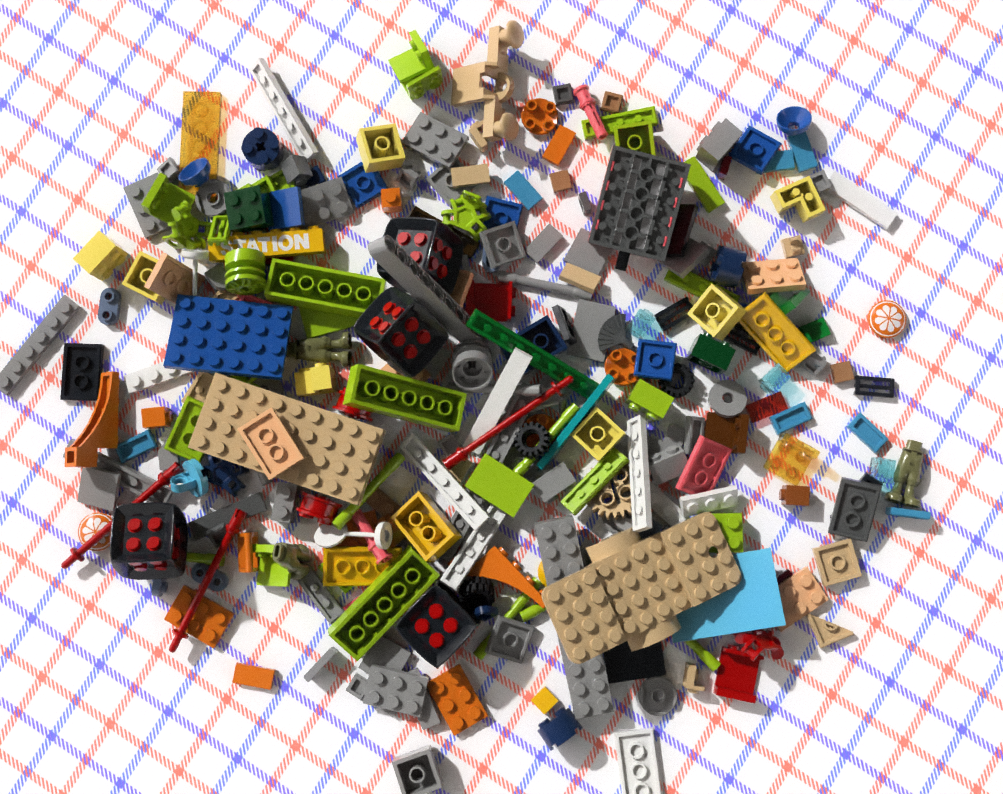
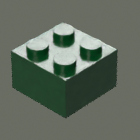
[224,185,274,233]
[685,333,736,375]

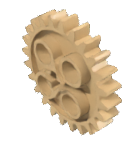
[586,461,632,520]

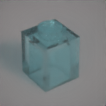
[626,308,656,339]
[758,363,791,394]
[869,457,896,487]

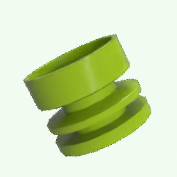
[225,248,266,295]

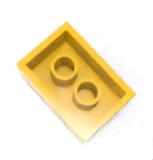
[390,491,462,563]

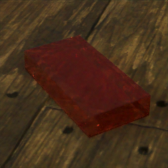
[745,391,788,423]

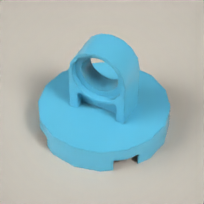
[170,459,209,497]

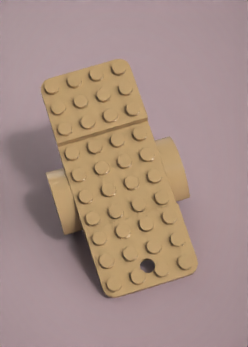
[541,512,742,664]

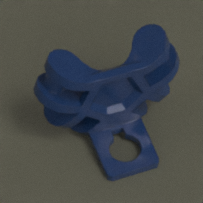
[201,454,250,498]

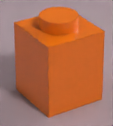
[381,188,403,213]
[141,406,173,429]

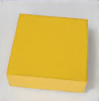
[531,686,558,715]

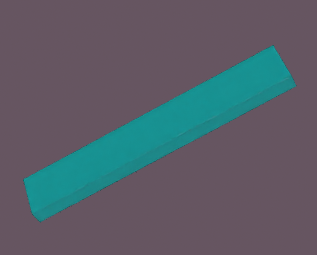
[536,374,616,470]

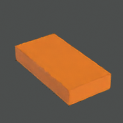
[542,125,576,167]
[232,662,276,690]

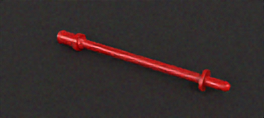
[442,376,574,470]
[61,461,184,569]
[169,508,247,653]

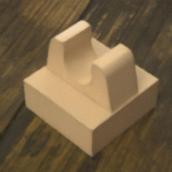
[780,235,805,259]

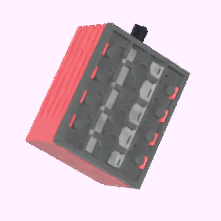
[588,145,691,271]

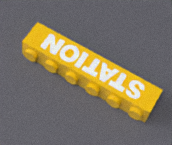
[207,226,326,263]

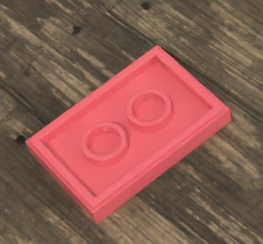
[675,435,733,495]

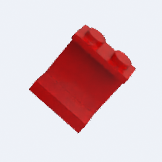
[465,280,516,322]
[713,644,764,704]

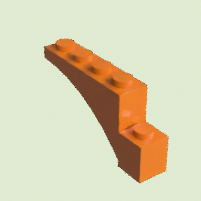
[65,371,120,468]
[448,546,546,609]

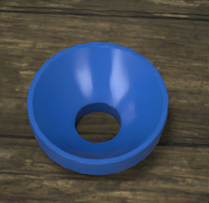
[776,106,812,136]
[178,158,211,187]

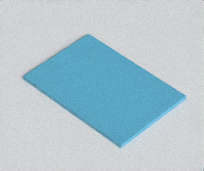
[672,548,786,643]

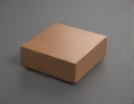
[600,91,623,114]
[549,169,572,193]
[830,361,854,384]

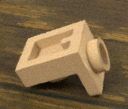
[469,120,489,153]
[682,662,705,694]

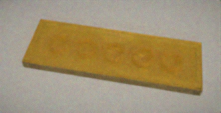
[178,91,222,203]

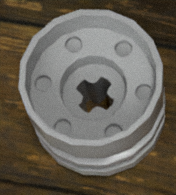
[452,339,493,391]

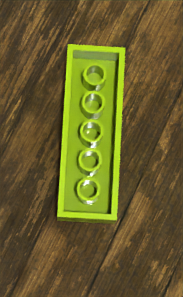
[264,258,387,318]
[343,364,467,433]
[328,544,440,661]

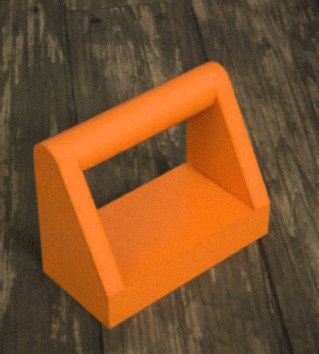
[237,532,259,573]

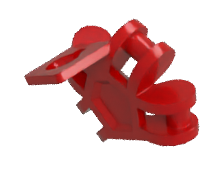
[735,629,784,662]

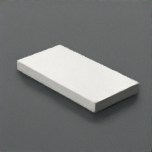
[614,727,662,794]

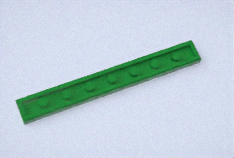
[466,308,599,399]

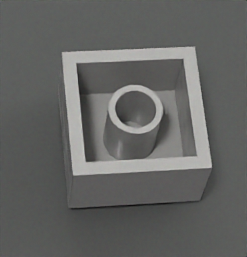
[696,118,743,171]
[392,744,444,794]

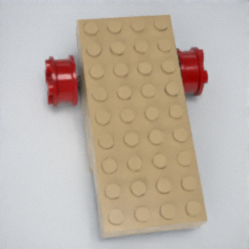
[188,373,386,525]

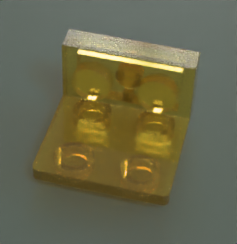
[763,433,820,486]

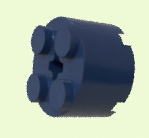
[241,127,284,171]
[709,245,747,289]
[537,706,583,751]

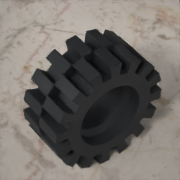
[658,363,695,398]
[514,422,552,459]
[459,577,495,611]

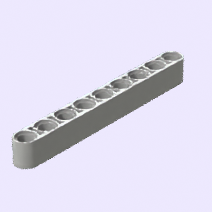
[368,235,488,344]

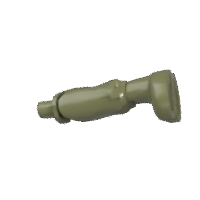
[286,331,352,367]
[884,439,924,508]
[272,542,312,580]

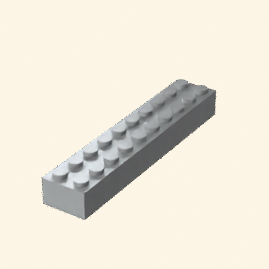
[534,515,614,720]

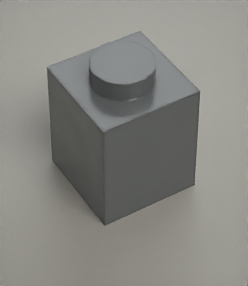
[280,154,313,186]

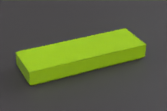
[683,156,725,214]

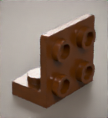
[704,412,750,455]

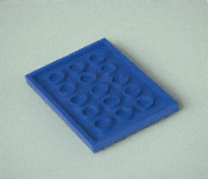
[163,294,294,380]

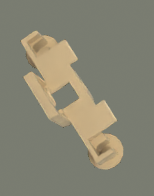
[451,20,524,142]

